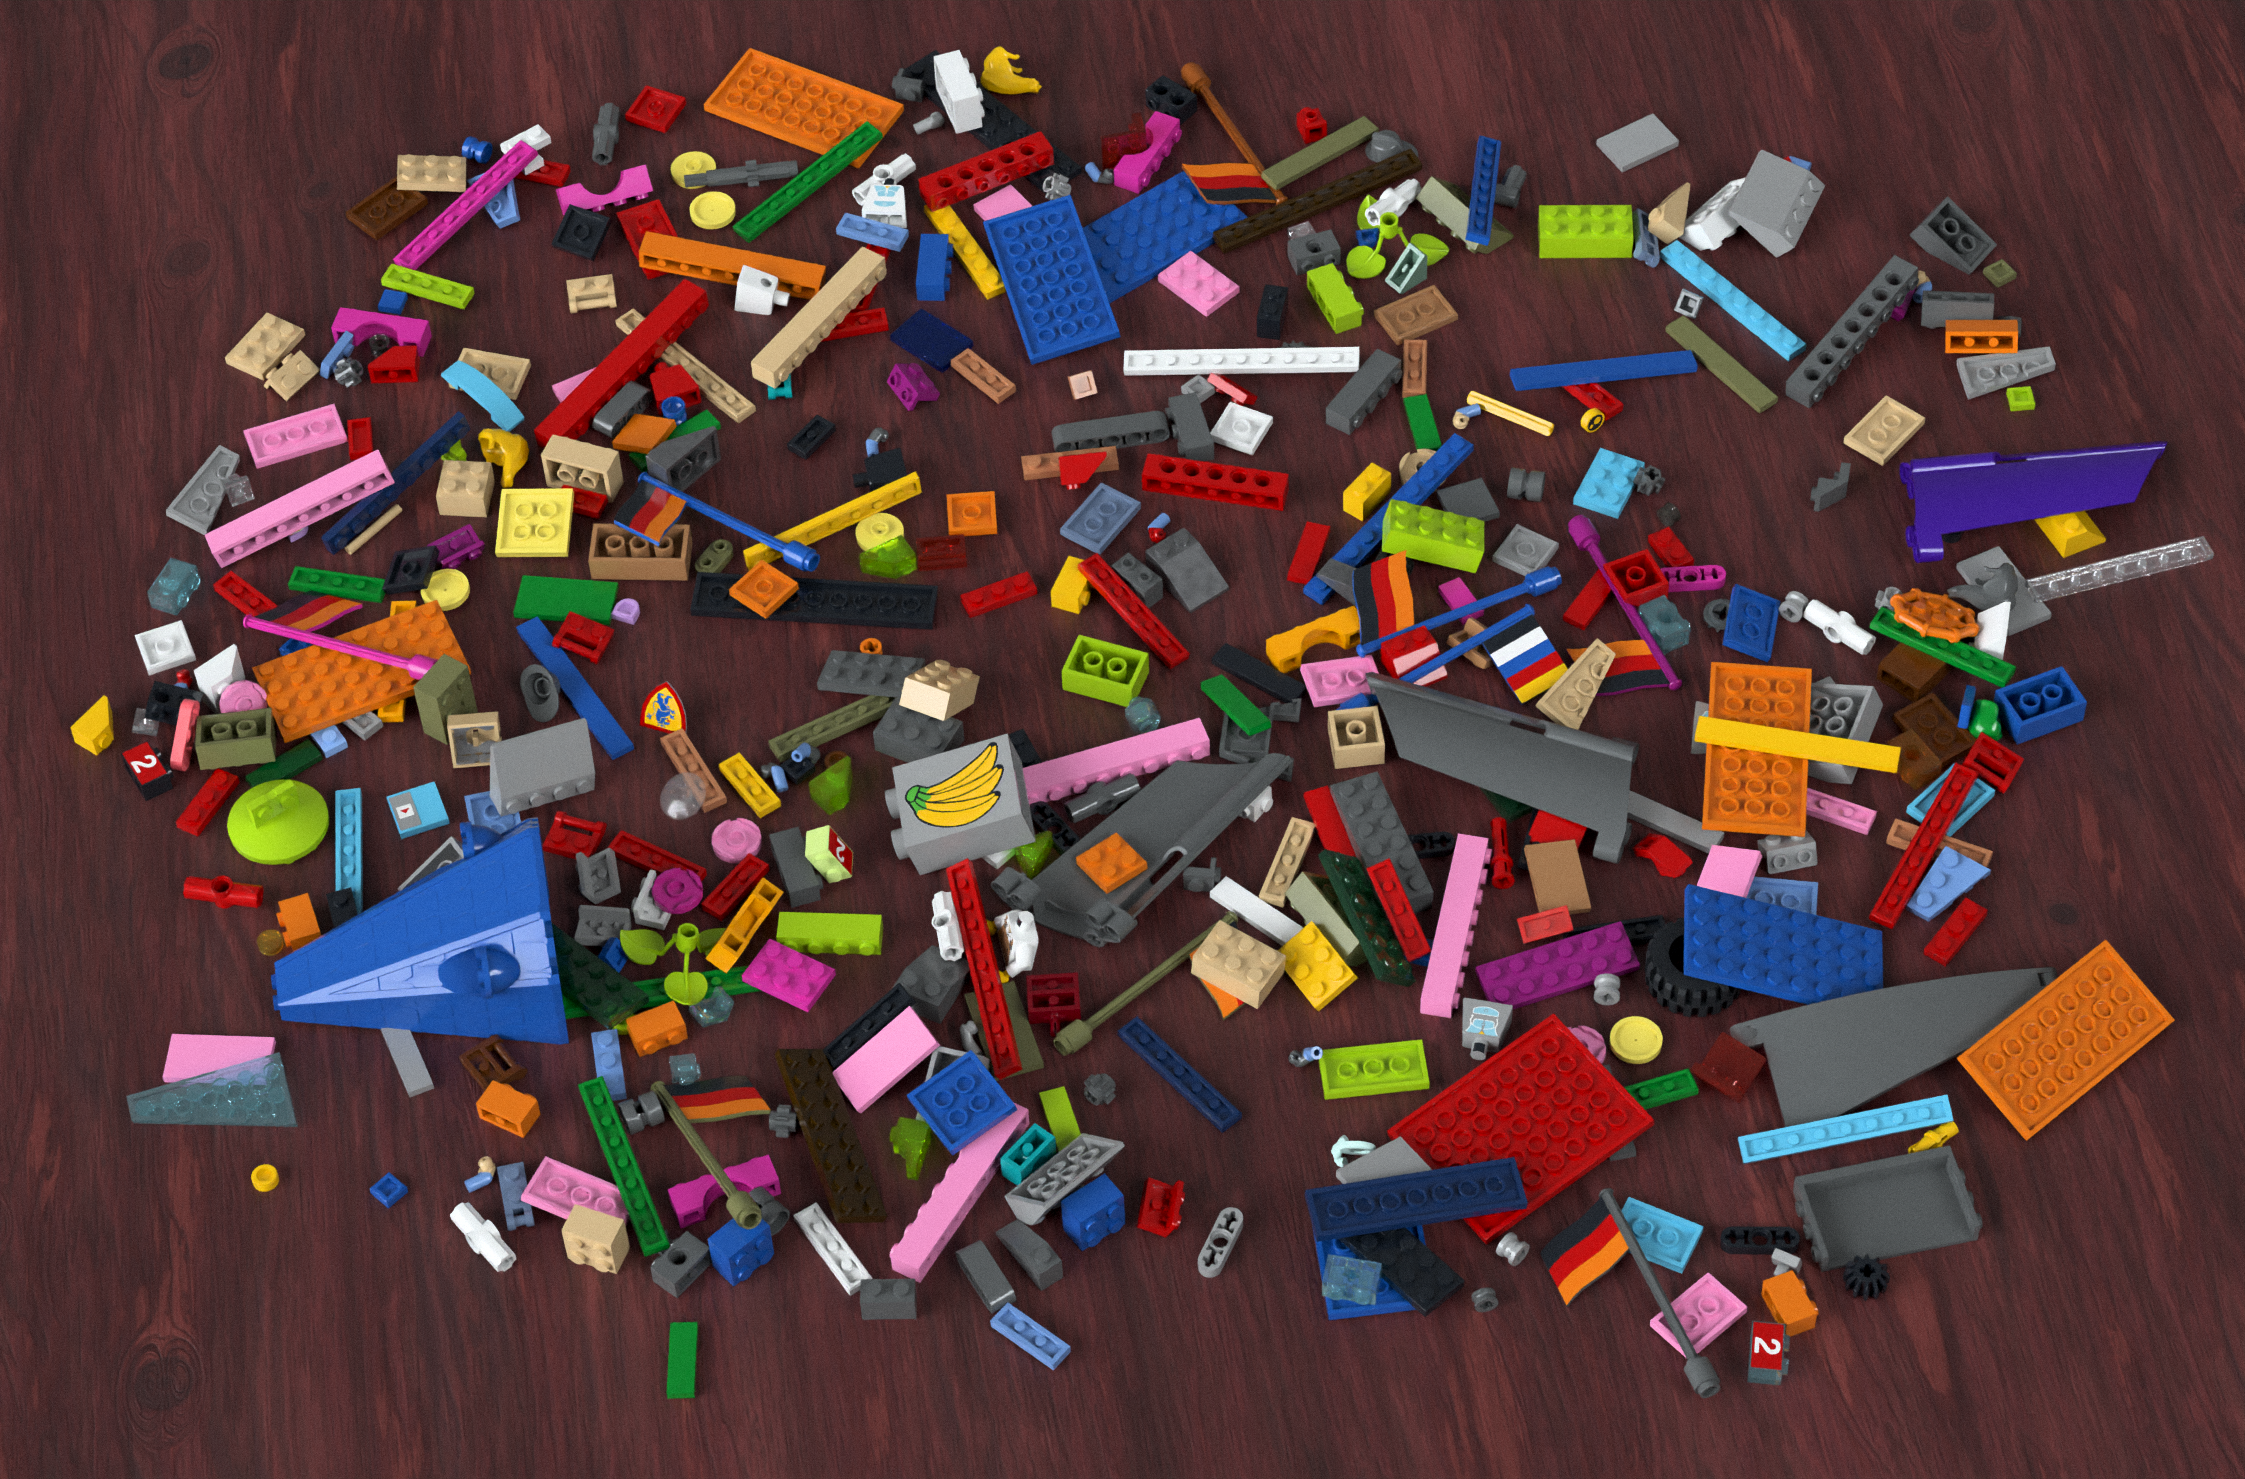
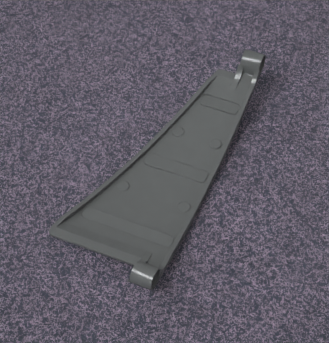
[1730,967,2058,1127]

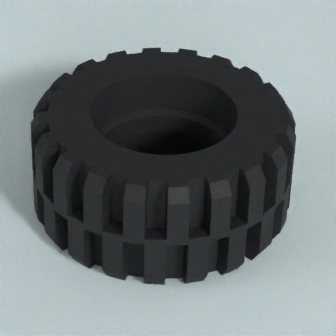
[1645,917,1741,1017]

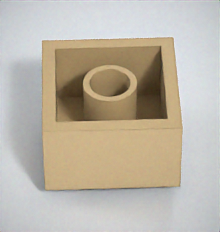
[436,460,495,517]
[1328,706,1385,769]
[562,1204,630,1274]

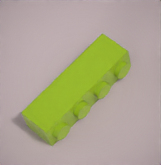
[776,912,883,956]

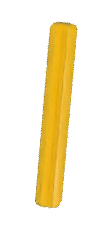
[1467,391,1554,436]

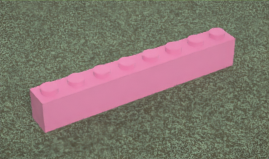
[205,450,395,568]
[1023,718,1210,805]
[1420,833,1492,1018]
[890,1102,1030,1283]

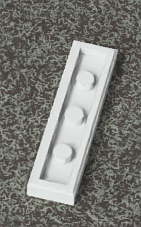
[1210,876,1303,946]
[793,1203,873,1296]

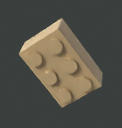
[541,434,624,503]
[899,660,980,721]
[1191,920,1286,1009]

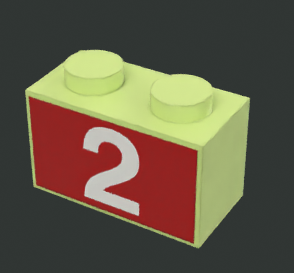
[805,825,853,883]

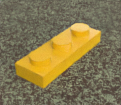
[718,752,781,818]

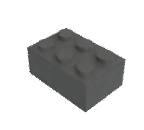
[873,697,964,763]

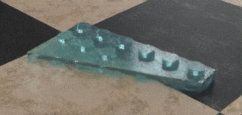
[126,1052,298,1127]

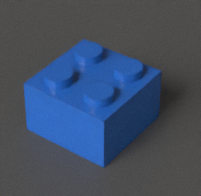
[1061,1173,1125,1251]
[708,1218,774,1286]

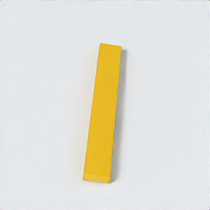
[743,472,922,570]
[1695,716,1901,773]

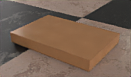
[1374,285,1458,346]
[1524,840,1591,914]

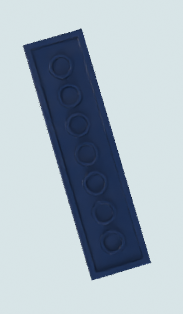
[1305,1157,1528,1242]

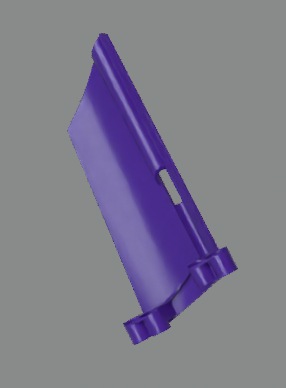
[1900,441,2168,563]

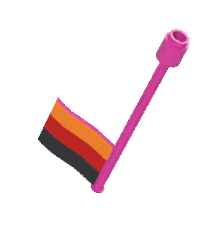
[243,590,439,680]

